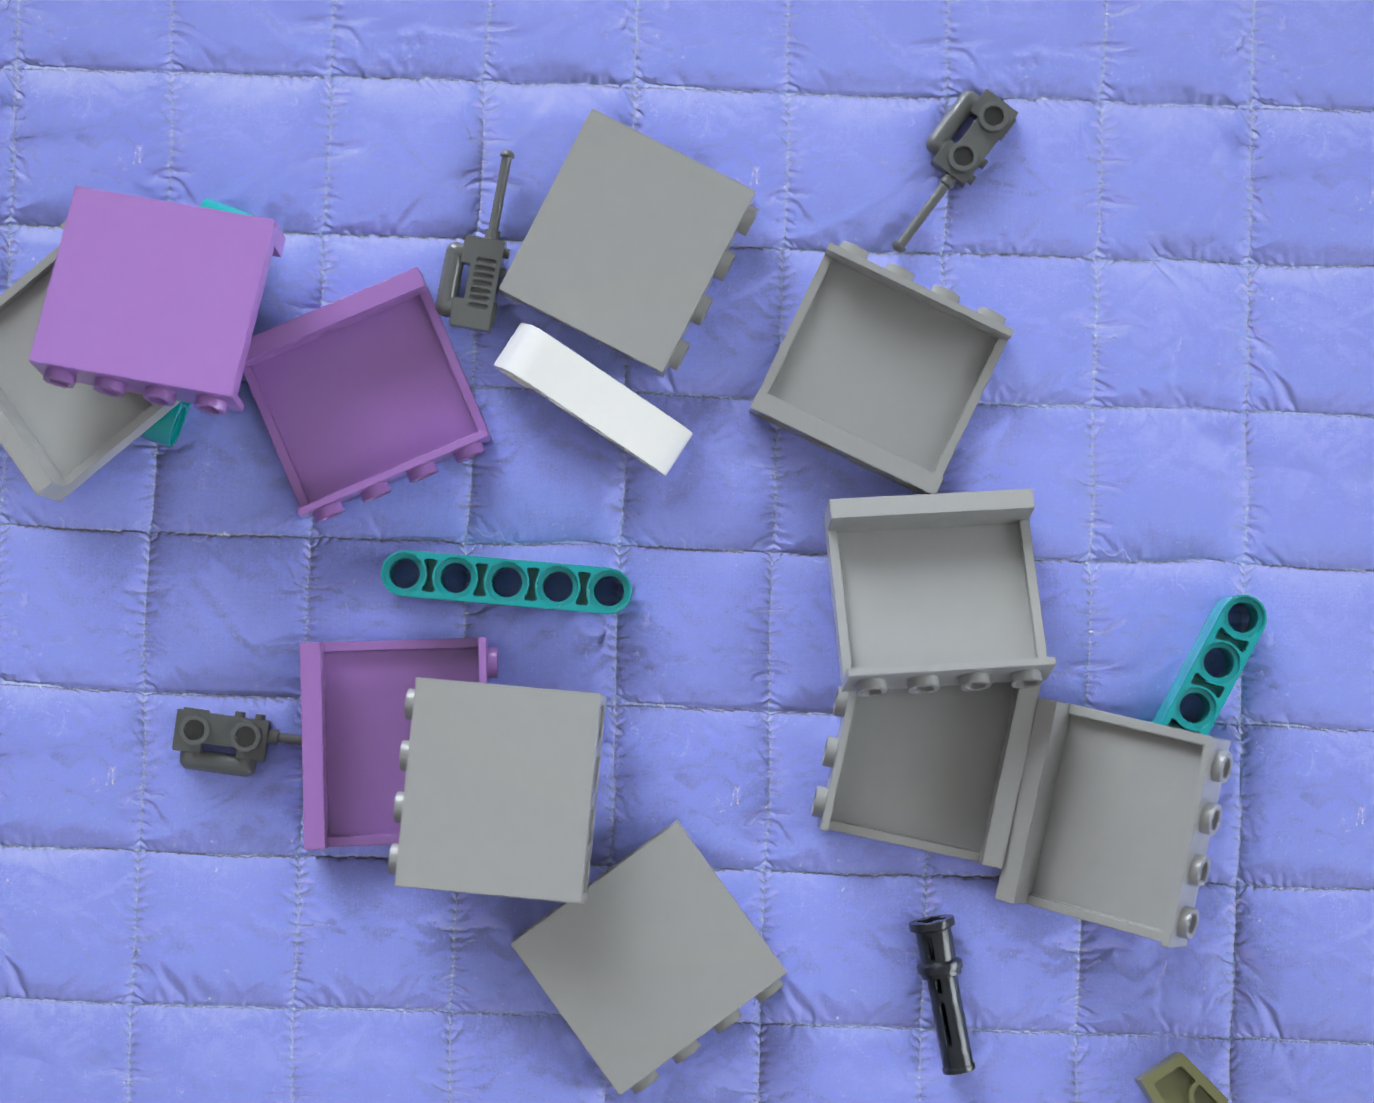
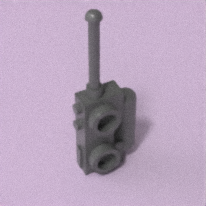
[892,89,1019,253]
[435,149,515,333]
[172,707,302,777]

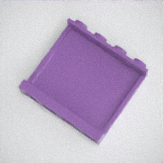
[28,186,286,415]
[243,267,492,523]
[299,637,498,850]

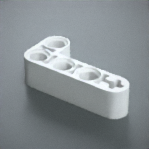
[493,323,693,476]

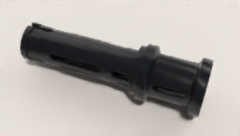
[909,914,976,1075]

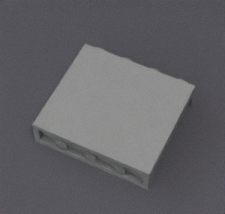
[499,108,759,378]
[0,220,181,502]
[749,241,1014,494]
[823,489,1056,697]
[388,677,607,904]
[811,682,1041,869]
[995,698,1233,948]
[510,819,787,1096]

